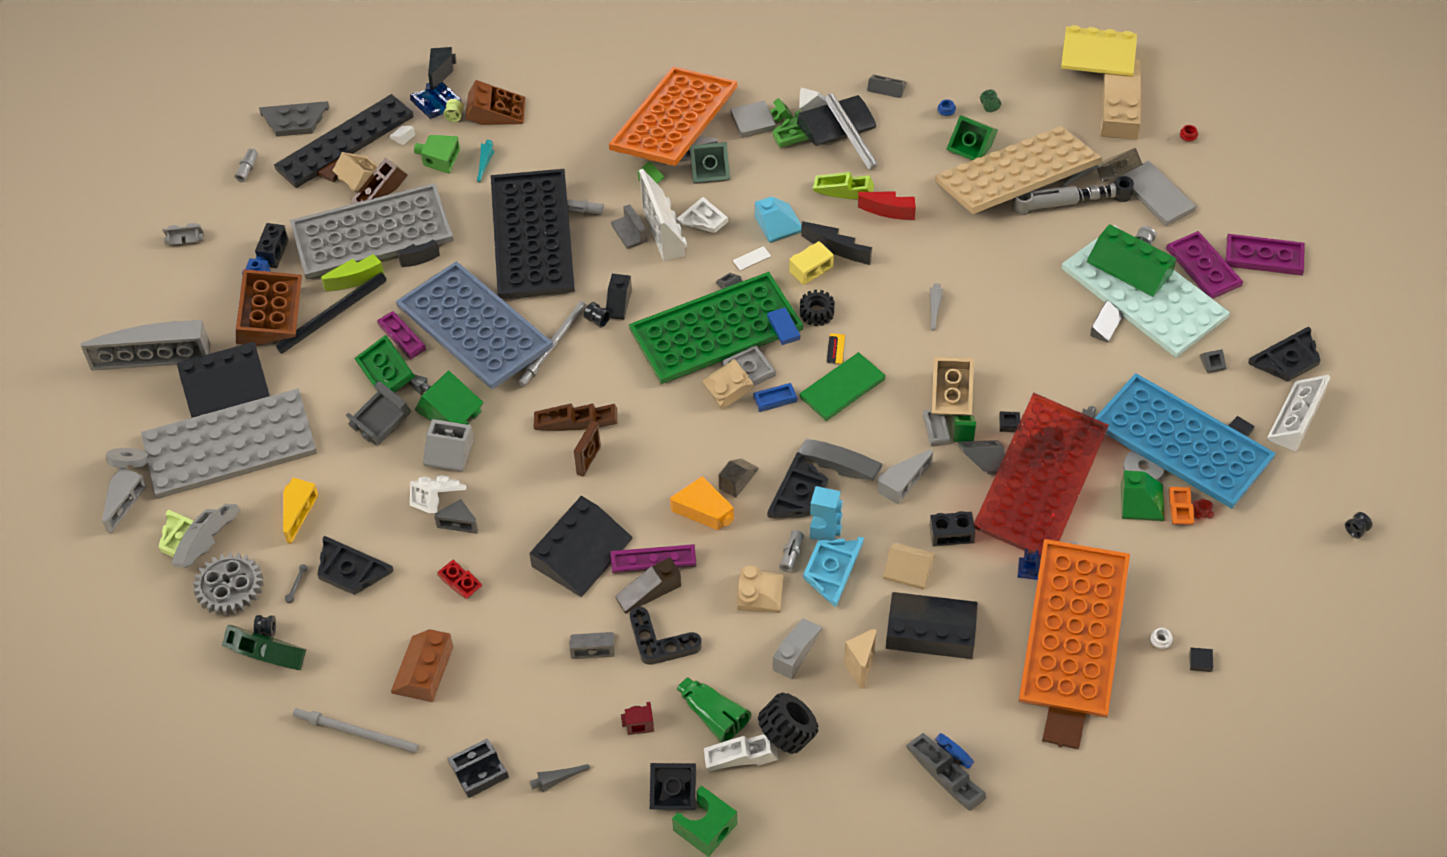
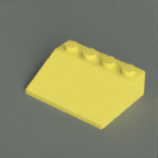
[1061,25,1137,76]

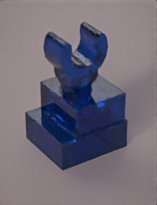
[1017,548,1041,580]

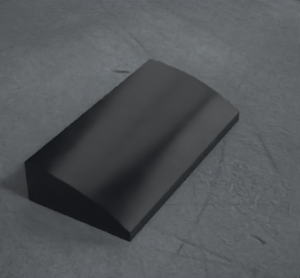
[797,95,876,146]

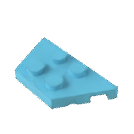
[803,537,864,607]

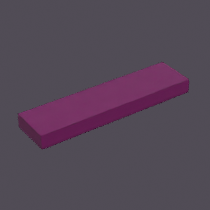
[611,544,696,573]

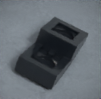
[398,239,440,267]

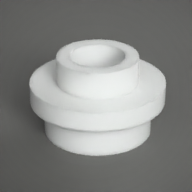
[1150,628,1173,649]

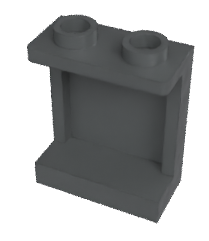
[346,381,412,445]

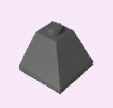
[958,440,1005,475]

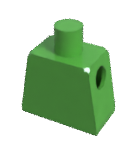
[414,135,460,174]

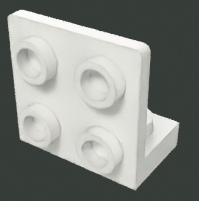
[410,475,466,513]

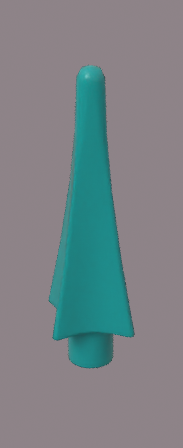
[477,140,495,182]

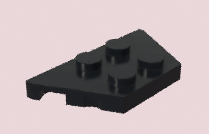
[1248,326,1321,382]
[767,452,828,518]
[317,536,394,595]

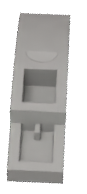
[172,504,240,568]

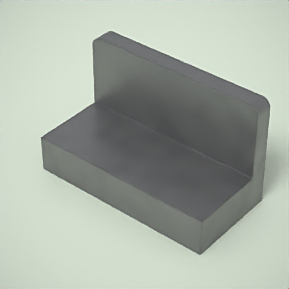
[611,204,647,249]
[569,632,614,659]

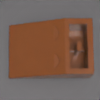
[465,80,526,125]

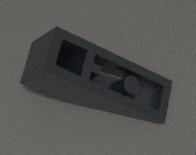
[428,47,457,90]

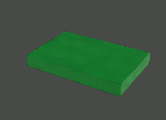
[354,334,415,393]

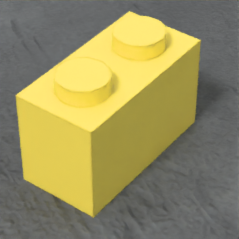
[789,241,834,285]

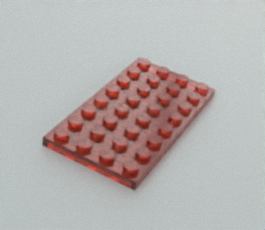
[973,392,1109,558]

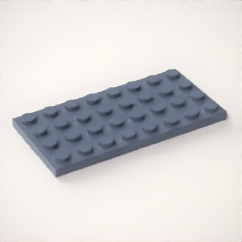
[396,261,553,390]

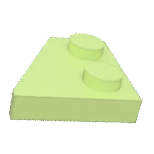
[159,510,194,557]

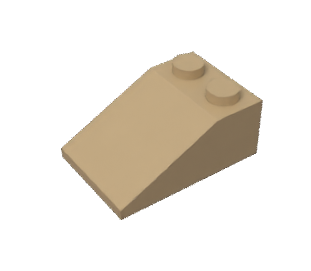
[931,357,974,416]

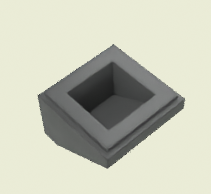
[716,273,742,289]
[1200,349,1227,372]

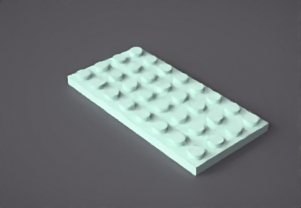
[1061,225,1230,358]

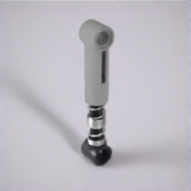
[1013,176,1134,215]

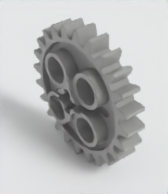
[193,552,264,616]

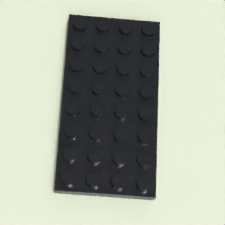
[491,169,575,299]

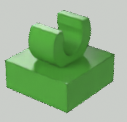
[770,98,793,123]

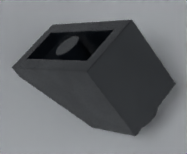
[606,273,632,320]

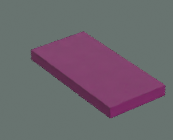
[1166,231,1243,299]
[1225,234,1305,276]

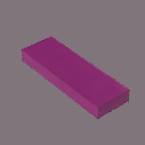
[377,311,426,359]

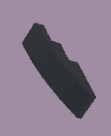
[801,221,872,265]

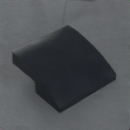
[447,738,509,798]

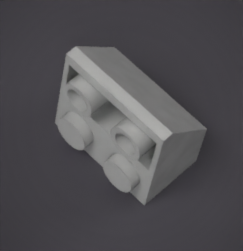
[423,419,474,472]

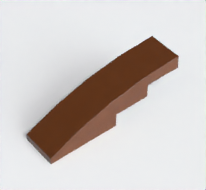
[534,403,618,431]

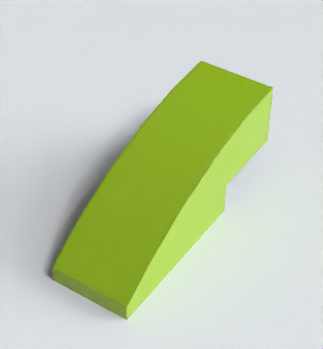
[813,172,874,199]
[321,254,384,291]

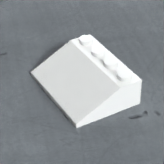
[639,169,687,262]

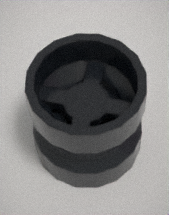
[584,302,611,328]

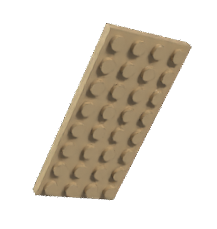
[935,126,1102,214]

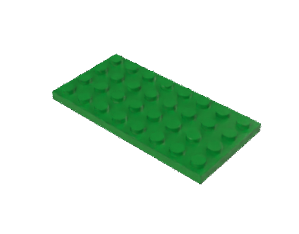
[629,272,803,384]

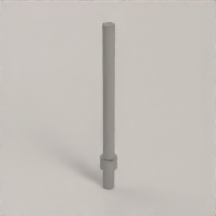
[518,301,586,387]
[293,708,419,753]

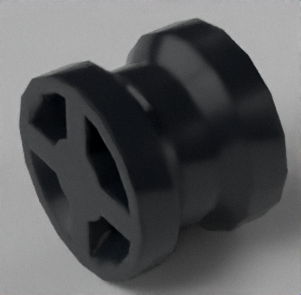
[1345,512,1373,538]
[254,615,276,637]

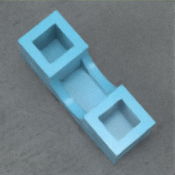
[810,486,844,541]

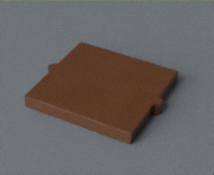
[1042,707,1086,750]

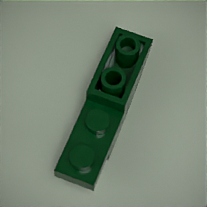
[222,625,307,670]

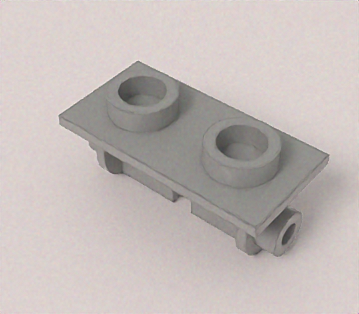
[162,223,204,246]

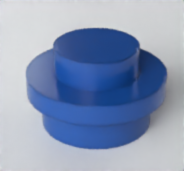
[938,99,956,116]

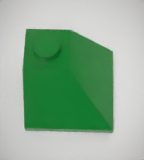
[1121,470,1164,521]

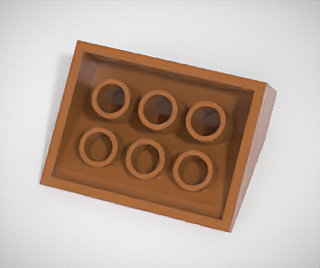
[236,269,302,345]

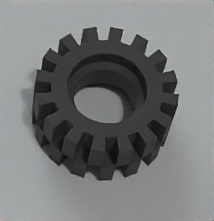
[800,289,835,326]

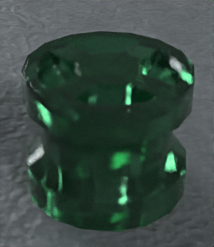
[980,89,1001,113]

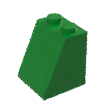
[414,370,484,425]

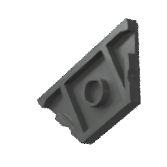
[259,101,329,136]

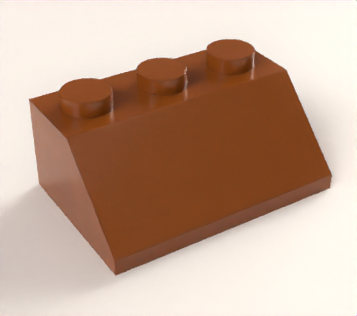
[391,629,454,702]

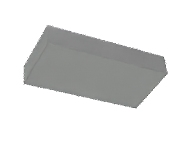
[923,409,951,447]

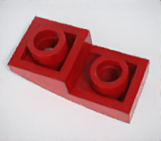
[437,559,483,599]

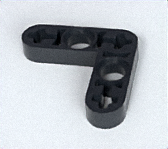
[630,607,702,665]

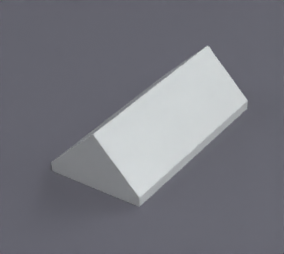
[1267,375,1330,452]

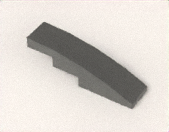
[798,438,882,481]
[906,733,986,811]

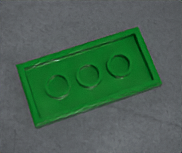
[800,352,886,421]

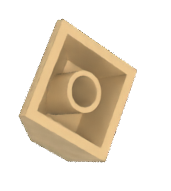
[332,152,378,192]

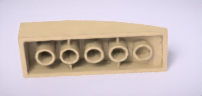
[1101,60,1141,139]

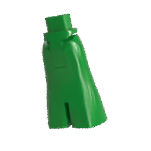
[677,677,752,743]

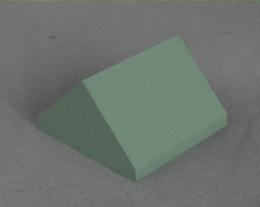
[690,142,730,183]

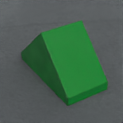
[953,415,976,442]

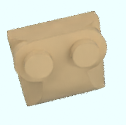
[702,359,755,410]
[737,565,783,613]

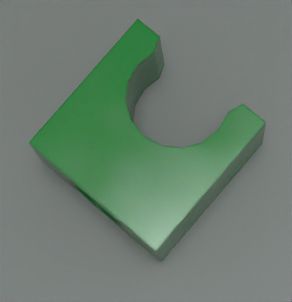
[672,785,738,857]

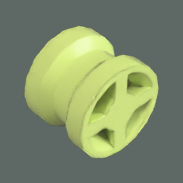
[444,99,464,122]

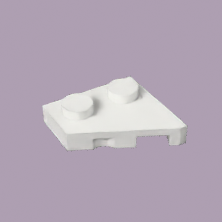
[677,197,729,233]

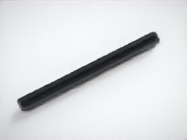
[276,272,387,353]

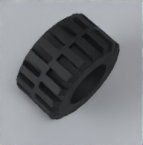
[758,692,819,754]

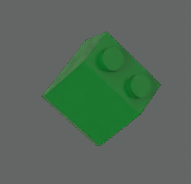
[946,115,998,160]

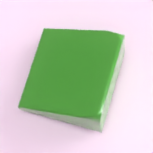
[638,161,664,184]

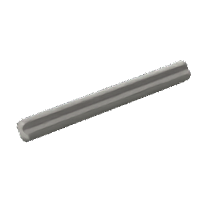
[825,93,877,170]

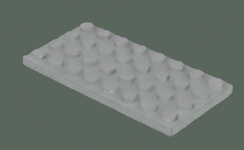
[290,183,454,279]
[141,388,317,499]

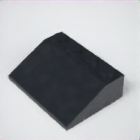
[177,342,270,418]
[529,496,632,597]
[886,592,978,659]

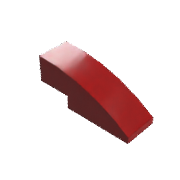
[858,191,916,220]

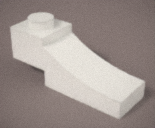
[704,734,778,772]

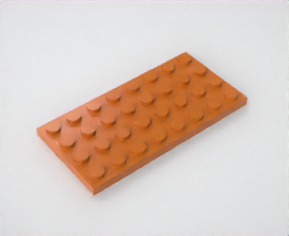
[609,67,738,166]
[1018,539,1130,718]

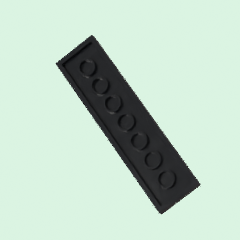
[274,94,414,188]

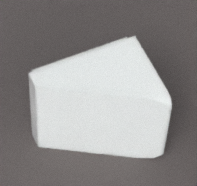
[389,126,415,146]

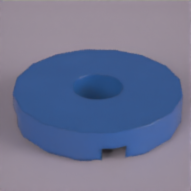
[935,733,975,769]

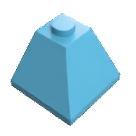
[755,196,801,243]

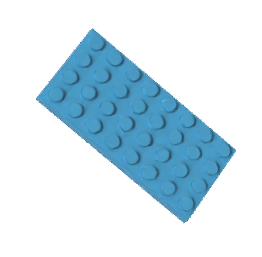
[1091,373,1276,509]

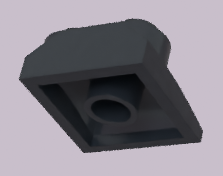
[649,763,697,810]

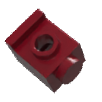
[621,701,654,735]

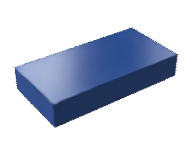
[767,307,800,345]
[753,383,797,412]

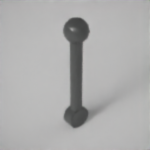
[285,564,307,603]

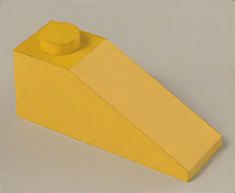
[283,477,319,544]

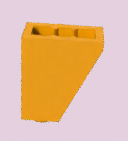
[670,476,734,530]

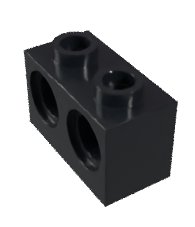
[255,223,289,268]
[929,511,976,546]

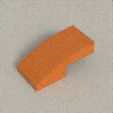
[1168,487,1194,525]

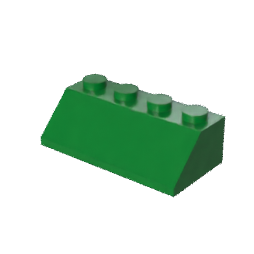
[1087,224,1177,297]

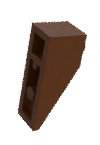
[351,158,408,203]

